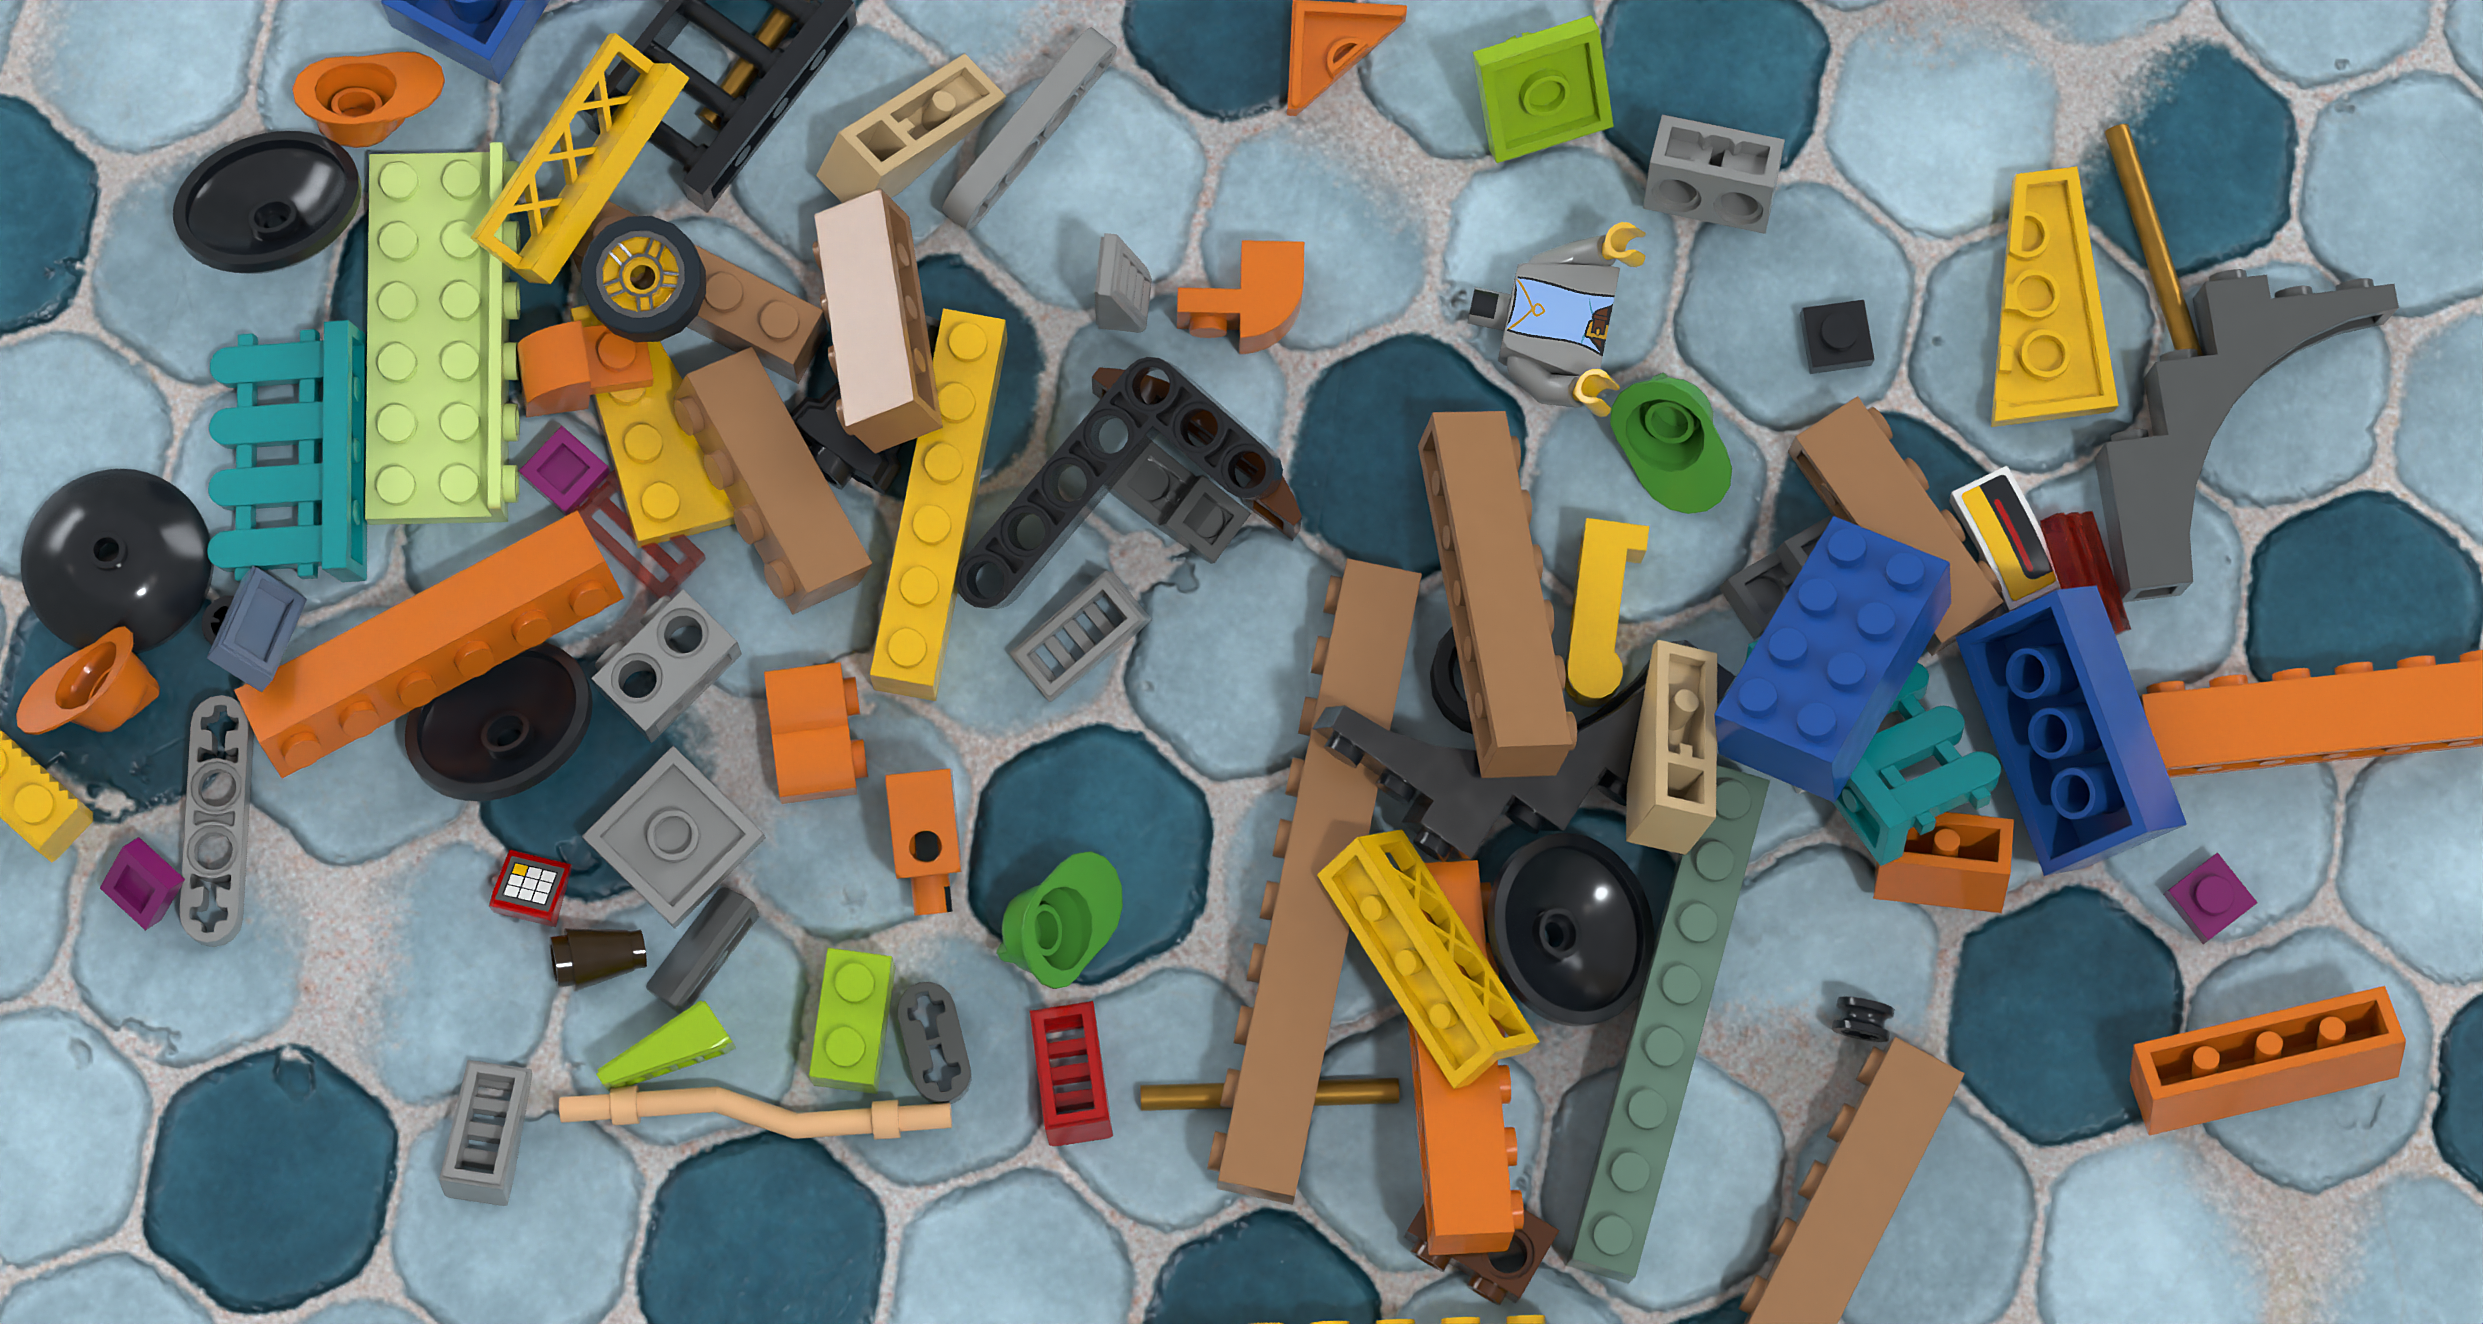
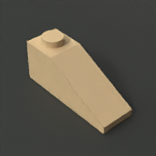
[816,53,1007,203]
[1626,640,1717,855]

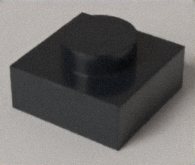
[1799,300,1875,374]

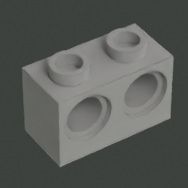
[1643,115,1785,234]
[591,589,742,743]

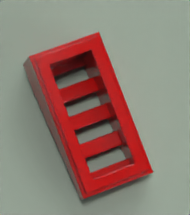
[1030,1001,1113,1146]

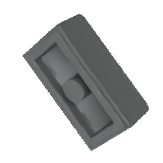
[646,887,759,1014]

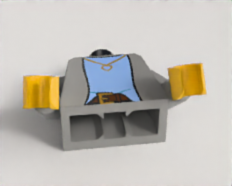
[1467,222,1646,417]

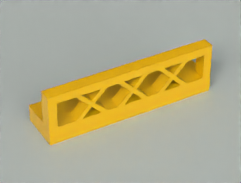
[470,33,690,284]
[1317,829,1540,1089]

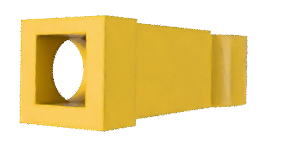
[1564,518,1649,707]

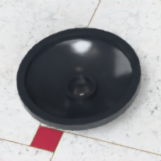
[173,131,362,274]
[21,469,214,654]
[405,642,593,801]
[1487,833,1655,1027]

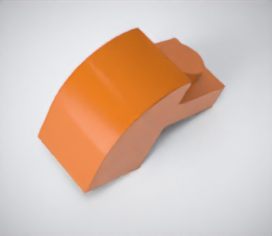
[1177,240,1305,354]
[516,320,654,418]

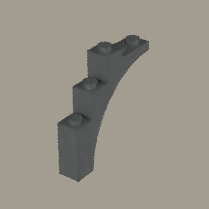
[2094,269,2399,603]

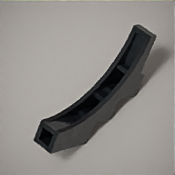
[1312,640,1736,862]

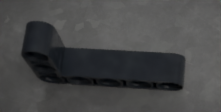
[956,357,1283,609]

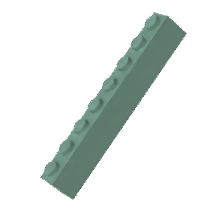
[1566,765,1770,1283]

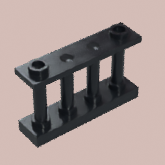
[583,0,857,213]

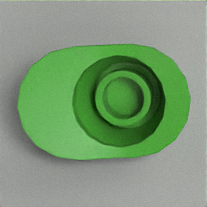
[1610,372,1732,514]
[996,851,1123,989]

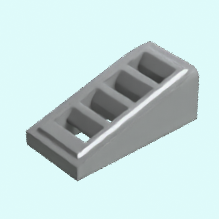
[1095,233,1152,333]
[1009,571,1152,702]
[439,1060,532,1206]

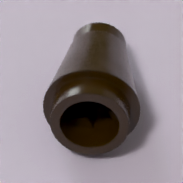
[549,928,647,992]

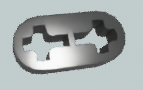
[897,982,972,1104]

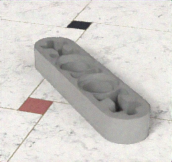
[942,27,1117,231]
[179,695,254,947]

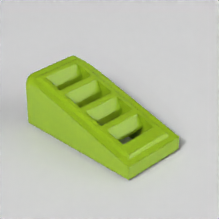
[596,1000,736,1092]

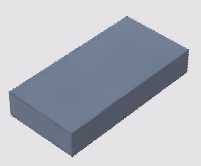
[207,565,307,692]

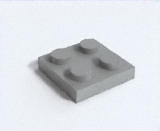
[582,746,766,929]

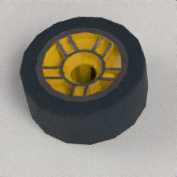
[581,216,706,342]

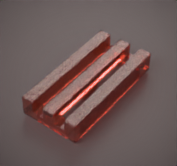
[569,469,706,600]
[2040,511,2131,636]

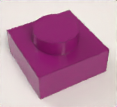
[519,425,611,516]
[100,837,185,931]
[2163,852,2258,944]

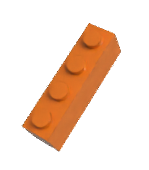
[2130,986,2406,1136]

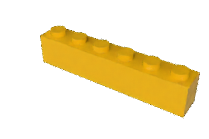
[870,308,1008,701]

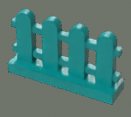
[207,320,367,583]
[1745,640,2001,866]

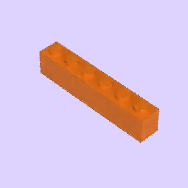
[234,510,624,778]
[2139,650,2483,778]
[1399,860,1524,1255]

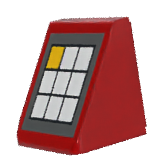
[489,850,572,927]

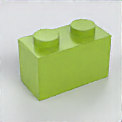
[809,948,896,1094]

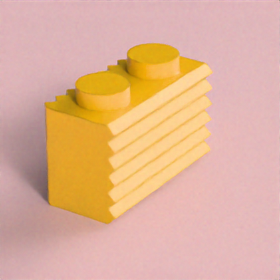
[0,729,93,862]

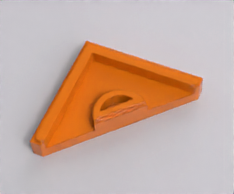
[1287,0,1407,116]

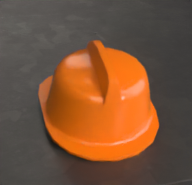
[292,52,445,148]
[16,626,160,735]

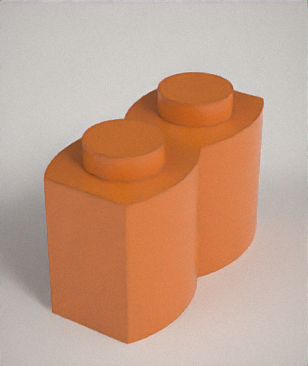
[764,662,868,804]

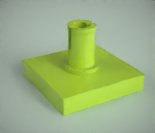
[1472,15,1614,163]

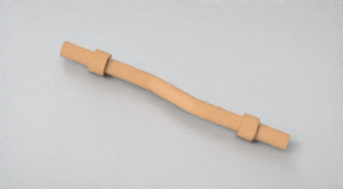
[559,1085,952,1140]

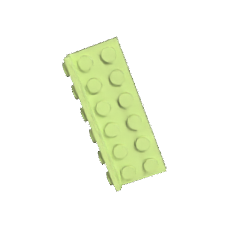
[365,142,521,525]

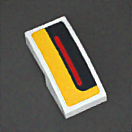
[1949,466,2065,613]

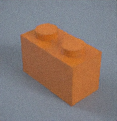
[1873,812,2014,913]

